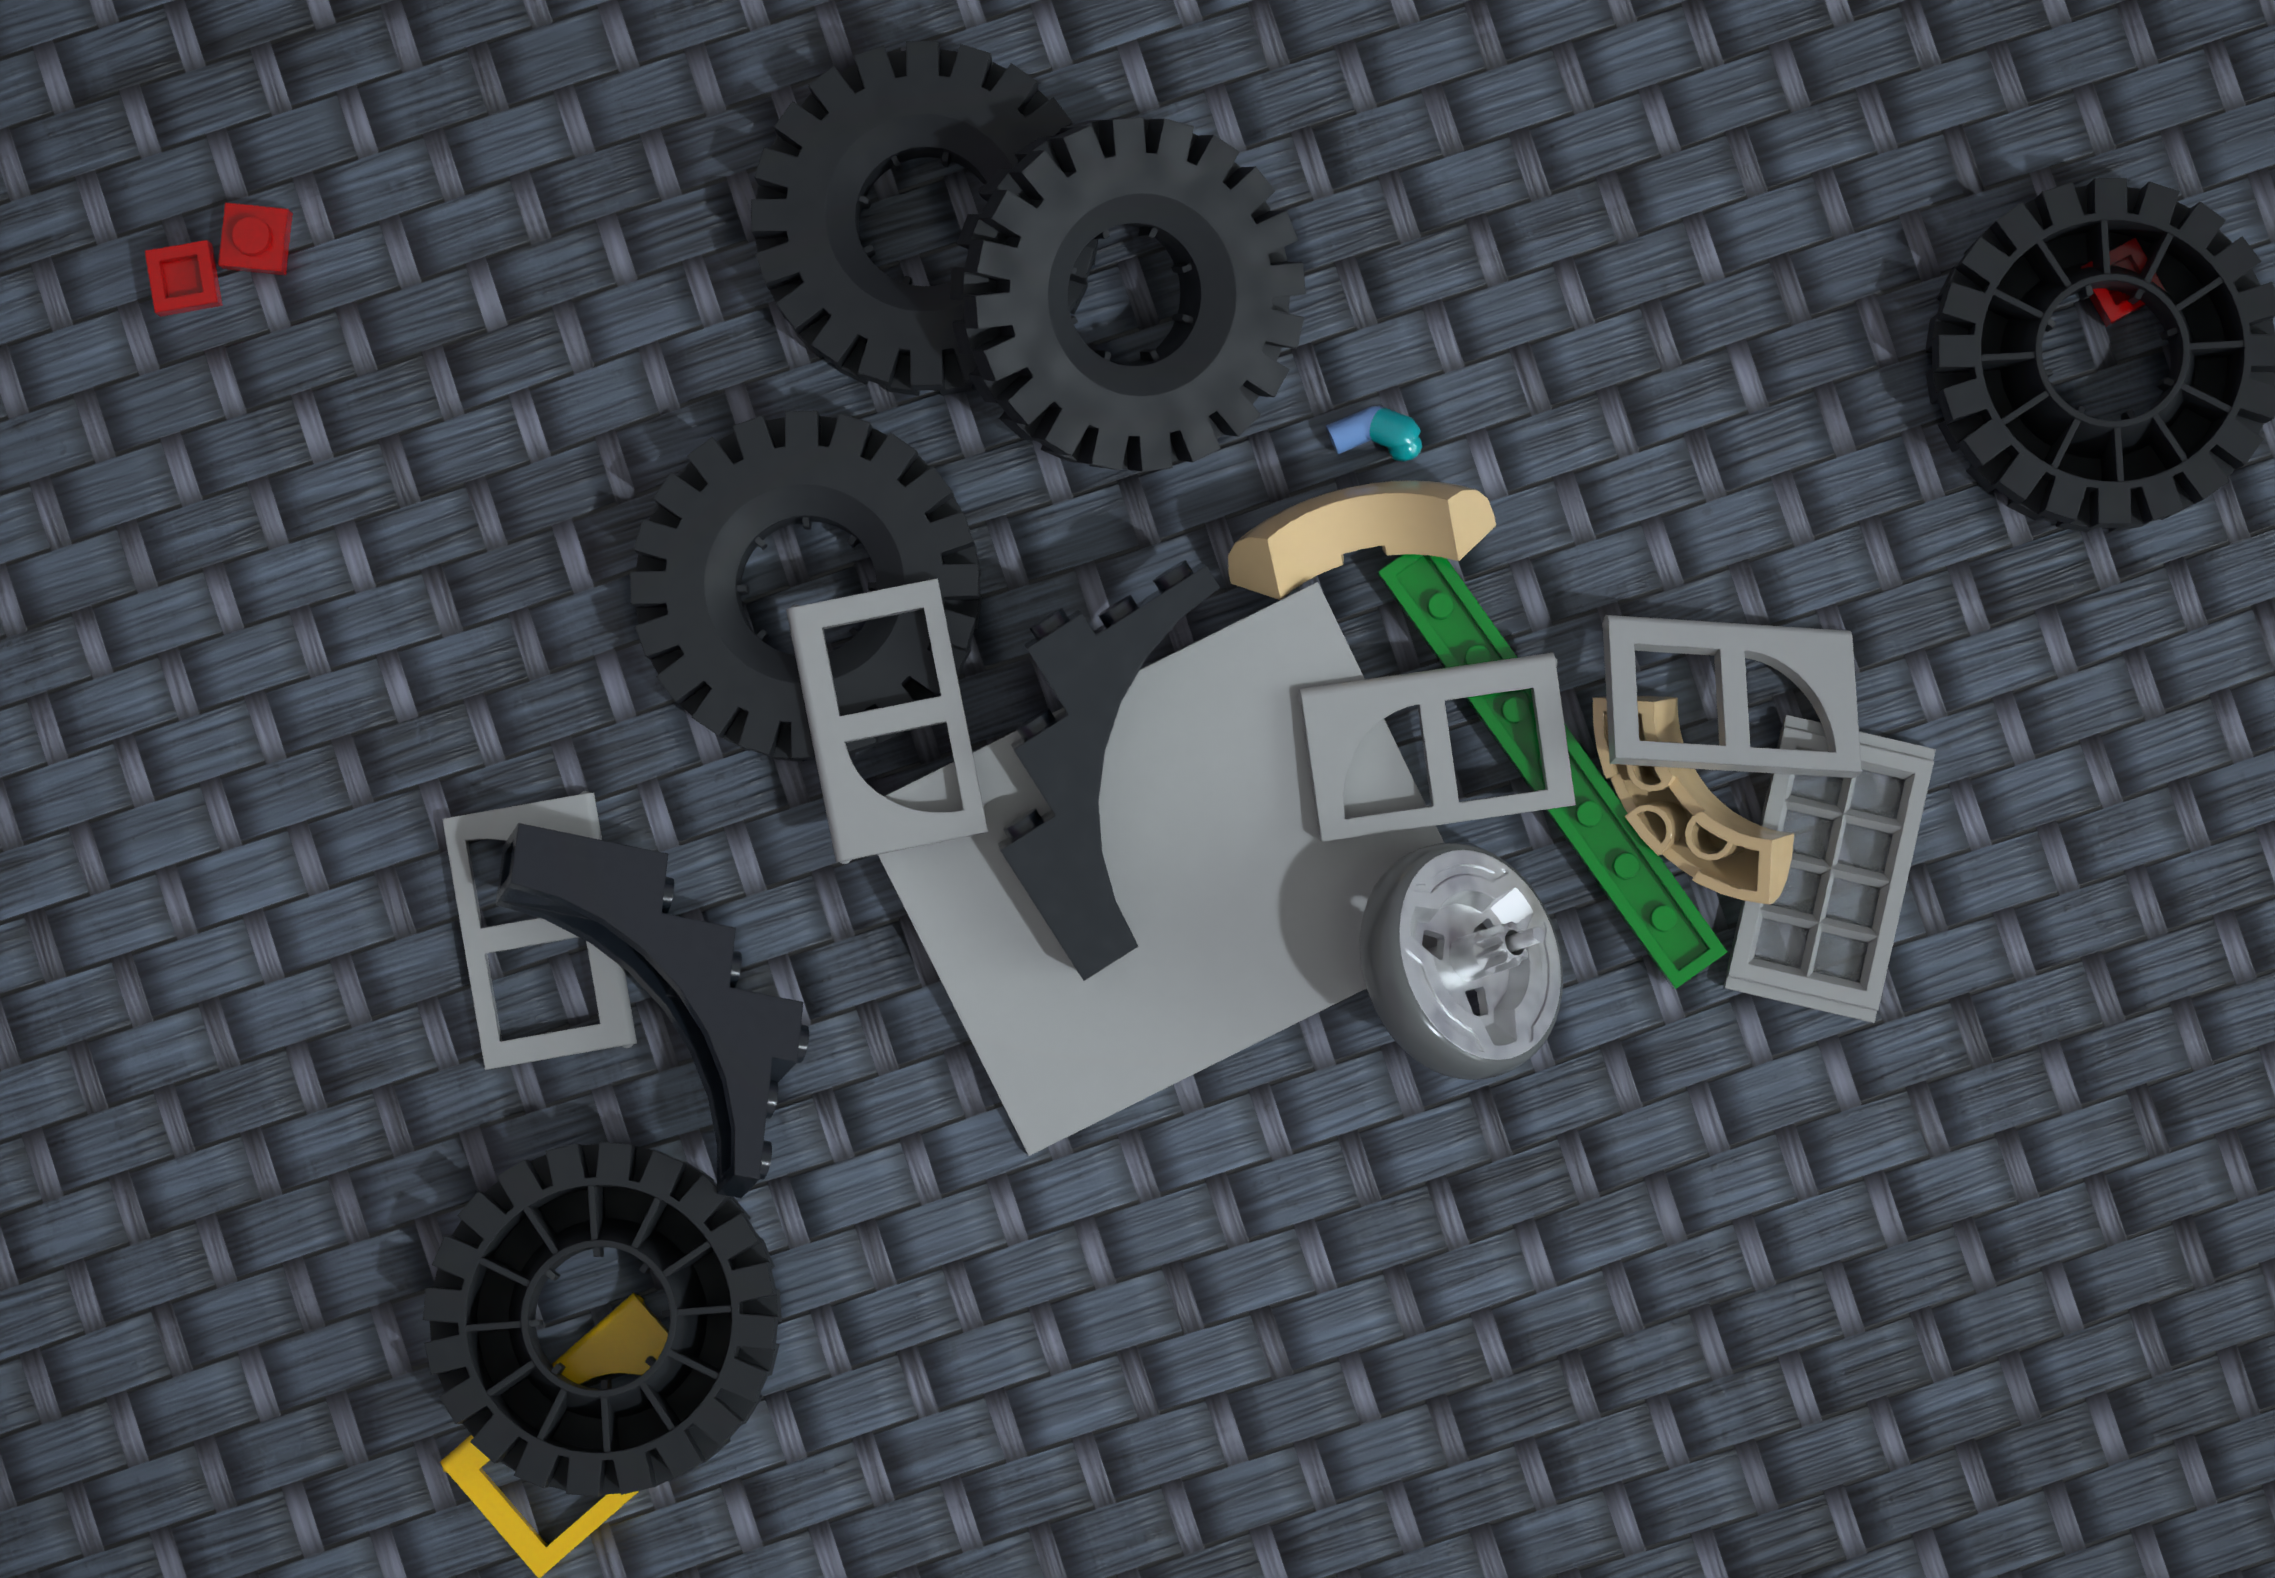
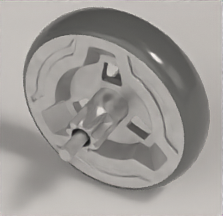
[1360,843,1563,1080]

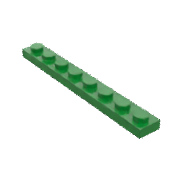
[1377,554,1727,989]

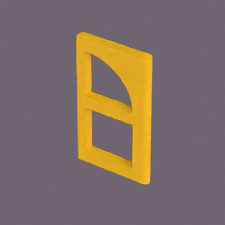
[440,1292,669,1578]

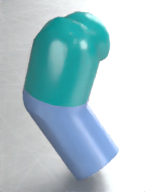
[1326,406,1422,462]

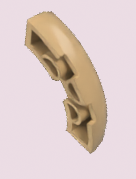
[1228,480,1496,600]
[1593,696,1794,904]

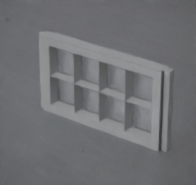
[1723,715,1936,1023]

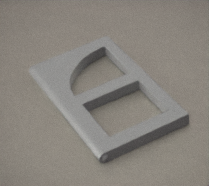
[786,578,989,864]
[1602,615,1862,778]
[1298,652,1576,842]
[442,791,637,1070]

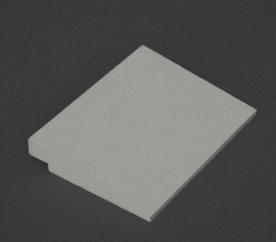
[878,582,1486,1156]

